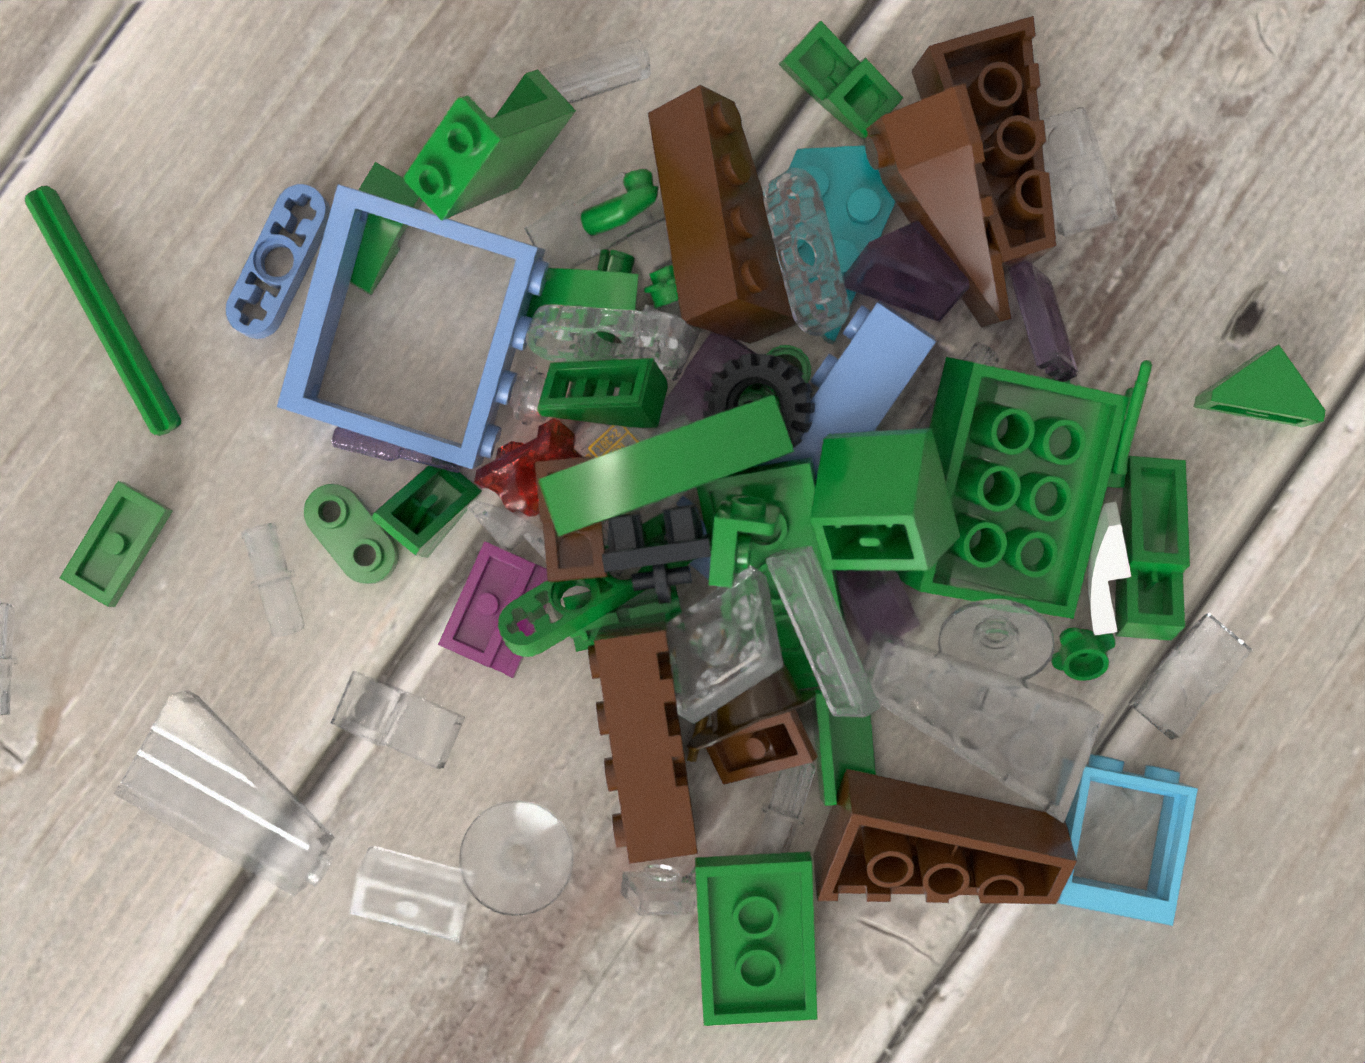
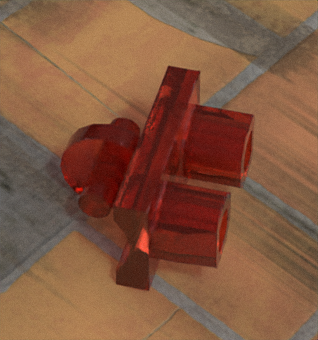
[474,418,584,517]

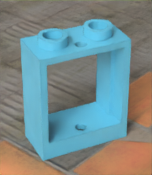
[1057,754,1198,926]

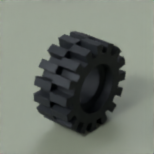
[703,354,815,448]

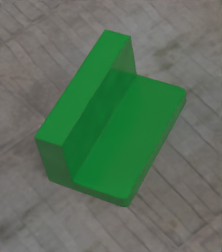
[810,682,876,806]

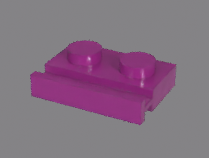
[438,541,548,678]

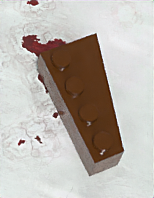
[588,621,698,864]
[813,769,1077,904]

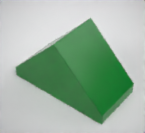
[1194,344,1326,427]
[371,458,482,558]

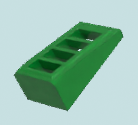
[537,358,668,428]

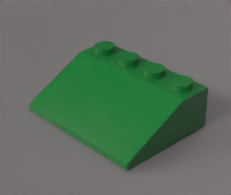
[894,357,1130,619]

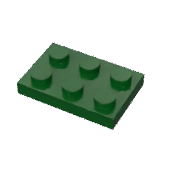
[695,851,818,1026]

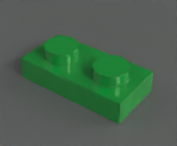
[59,481,173,607]

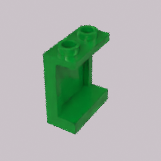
[404,69,576,221]

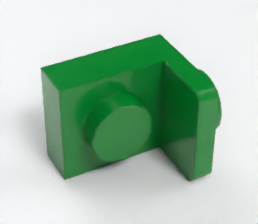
[708,495,780,588]

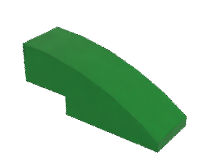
[1115,456,1190,641]

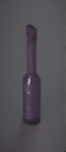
[332,427,463,473]

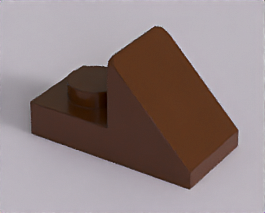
[705,709,818,785]

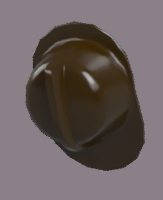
[686,648,816,751]

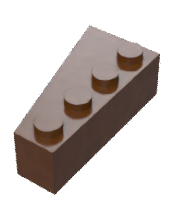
[911,16,1057,272]
[648,85,804,344]

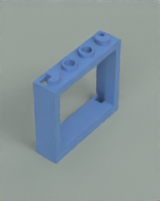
[277,184,549,469]

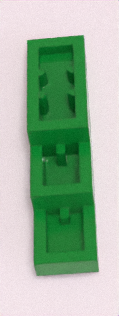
[538,395,794,537]

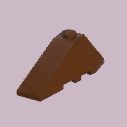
[865,83,1011,328]

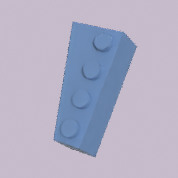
[753,300,936,480]

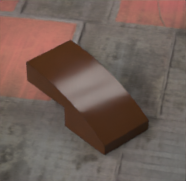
[535,456,608,582]

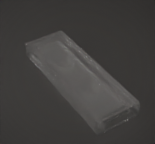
[765,546,881,717]

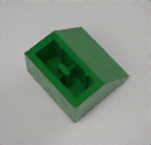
[810,428,960,570]

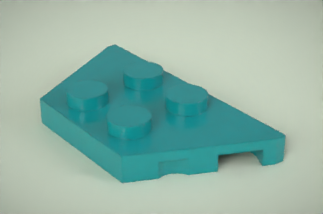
[770,145,895,345]

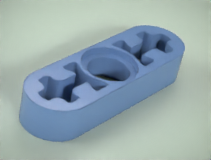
[226,184,331,339]

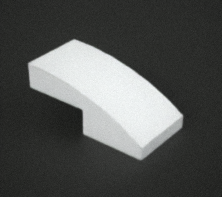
[1087,502,1131,636]

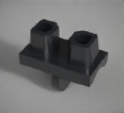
[602,504,712,604]

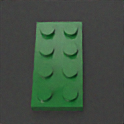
[696,457,857,689]

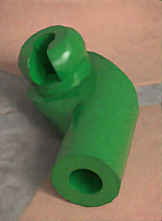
[581,169,659,236]

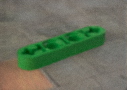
[498,513,695,657]

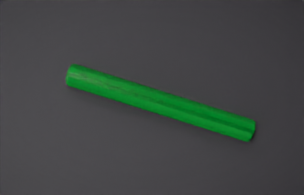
[25,185,181,436]

